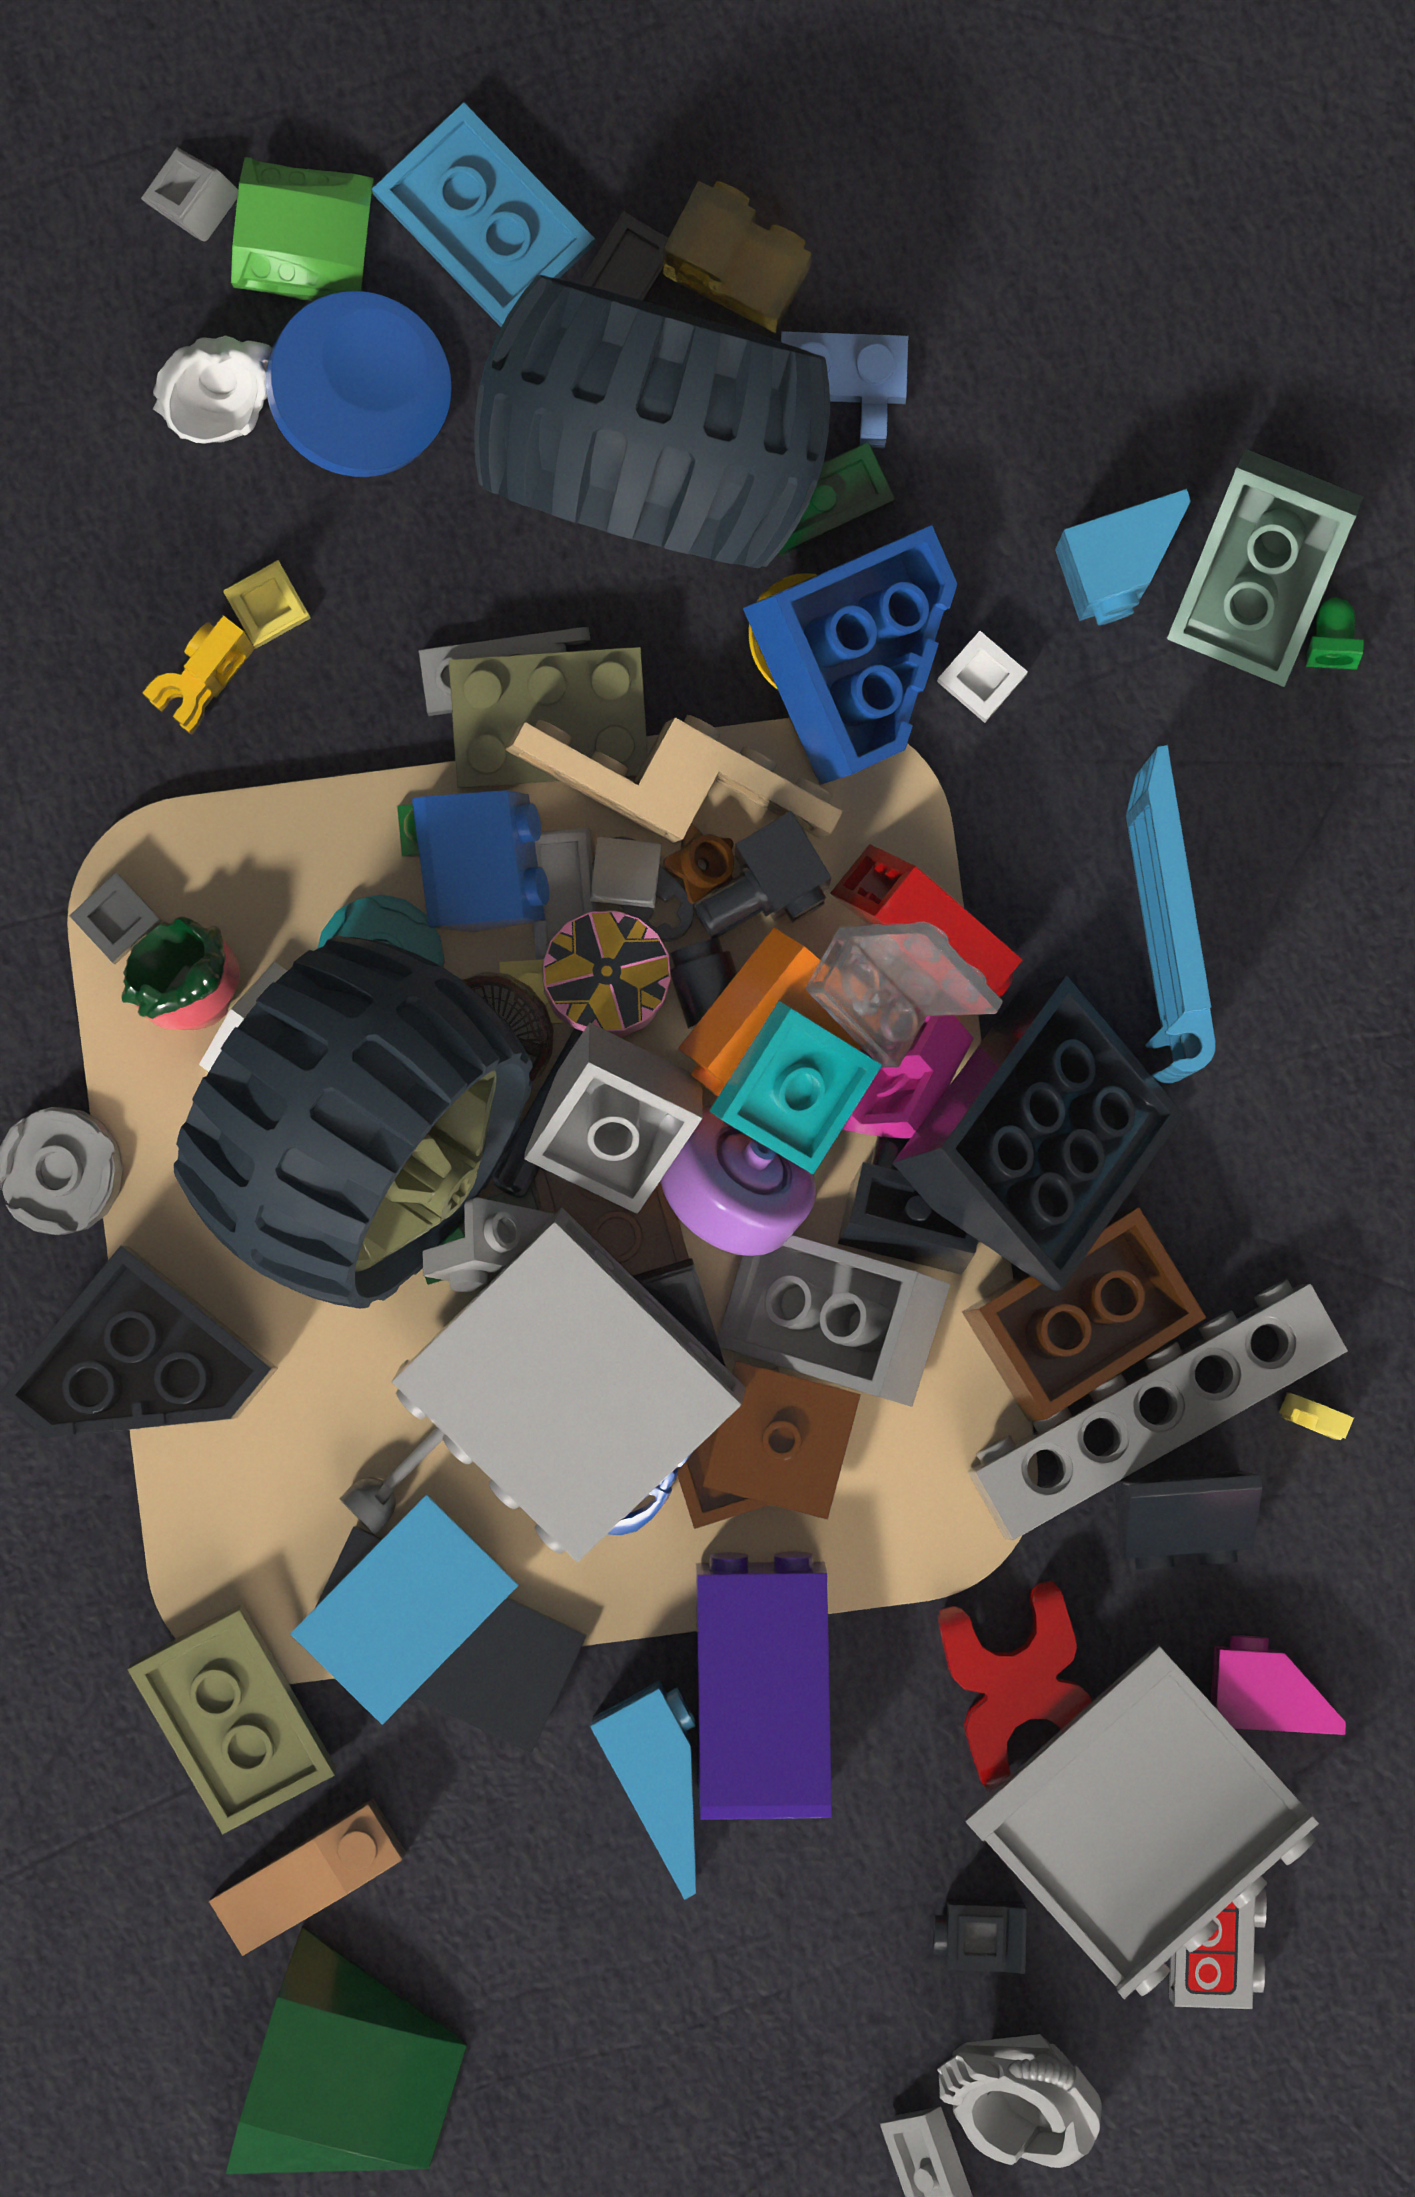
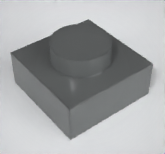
[69,872,162,964]

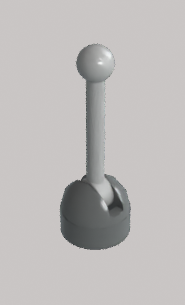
[339,1427,445,1534]

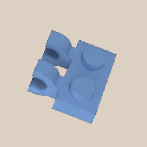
[781,332,908,448]

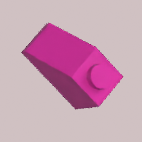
[1211,1635,1346,1735]

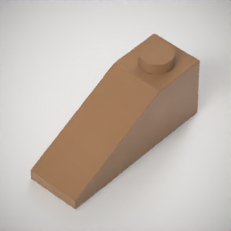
[209,1798,407,1956]

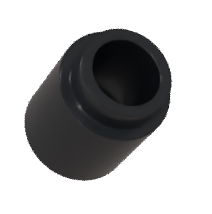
[670,938,737,1029]

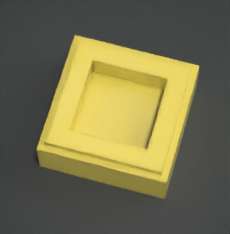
[223,560,311,649]

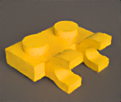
[143,616,255,735]

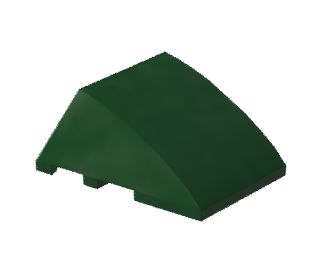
[226,1925,467,2174]

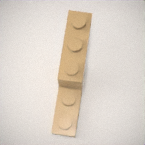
[505,715,843,843]

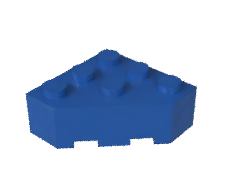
[743,525,957,785]

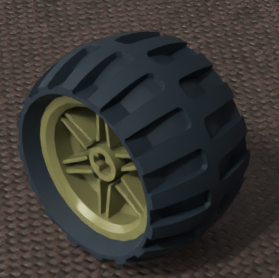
[474,275,830,568]

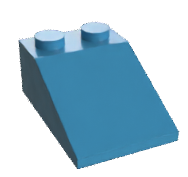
[590,1680,696,1900]

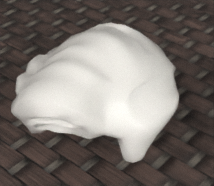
[153,336,272,444]

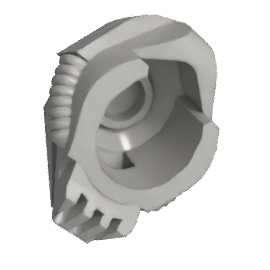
[937,2034,1102,2168]

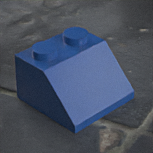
[412,790,549,932]

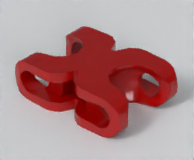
[938,1580,1092,1791]

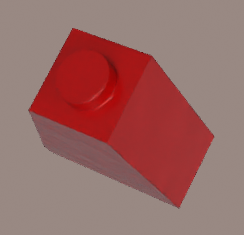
[830,844,1022,1010]

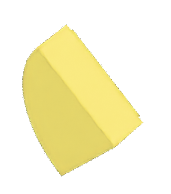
[1279,1392,1354,1440]

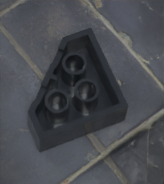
[0,1245,278,1438]

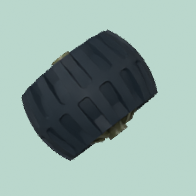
[173,936,533,1309]

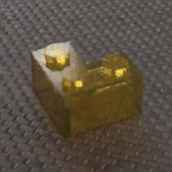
[663,181,812,333]

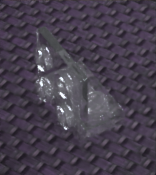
[805,922,1003,1068]

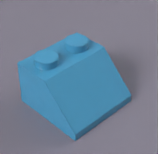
[1055,489,1191,625]

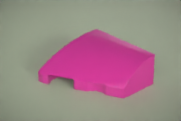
[842,1005,974,1138]

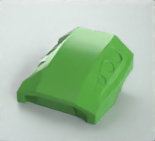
[231,157,374,301]

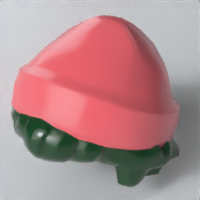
[121,916,240,1030]

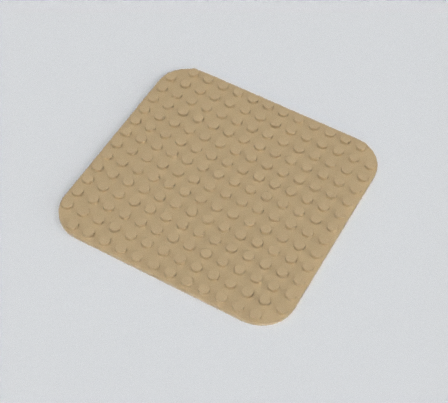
[67,718,1038,1684]

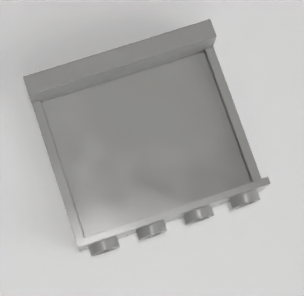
[392,1207,746,1563]
[965,1643,1319,1999]

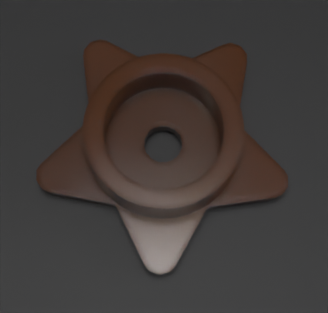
[662,823,734,904]

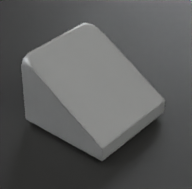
[141,147,238,241]
[590,837,662,908]

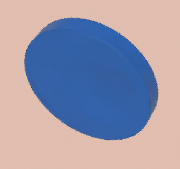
[266,291,452,477]

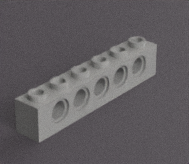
[968,1279,1348,1540]

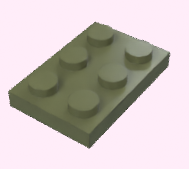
[449,647,648,788]
[127,1603,337,1834]

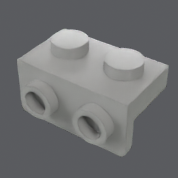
[423,1198,554,1292]

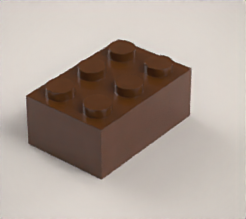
[962,1207,1206,1421]

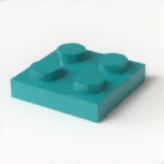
[709,1001,882,1175]

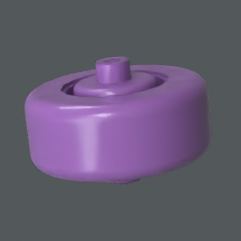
[660,1105,816,1256]

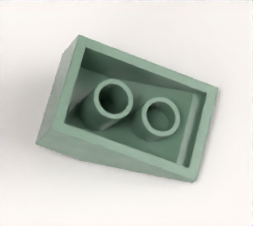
[1167,449,1364,687]

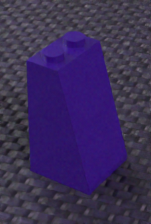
[696,1551,832,1820]

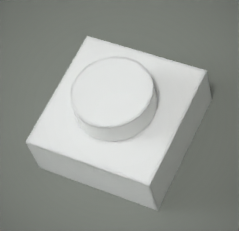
[937,631,1028,723]

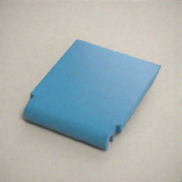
[1126,745,1215,1083]

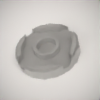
[0,1107,123,1235]

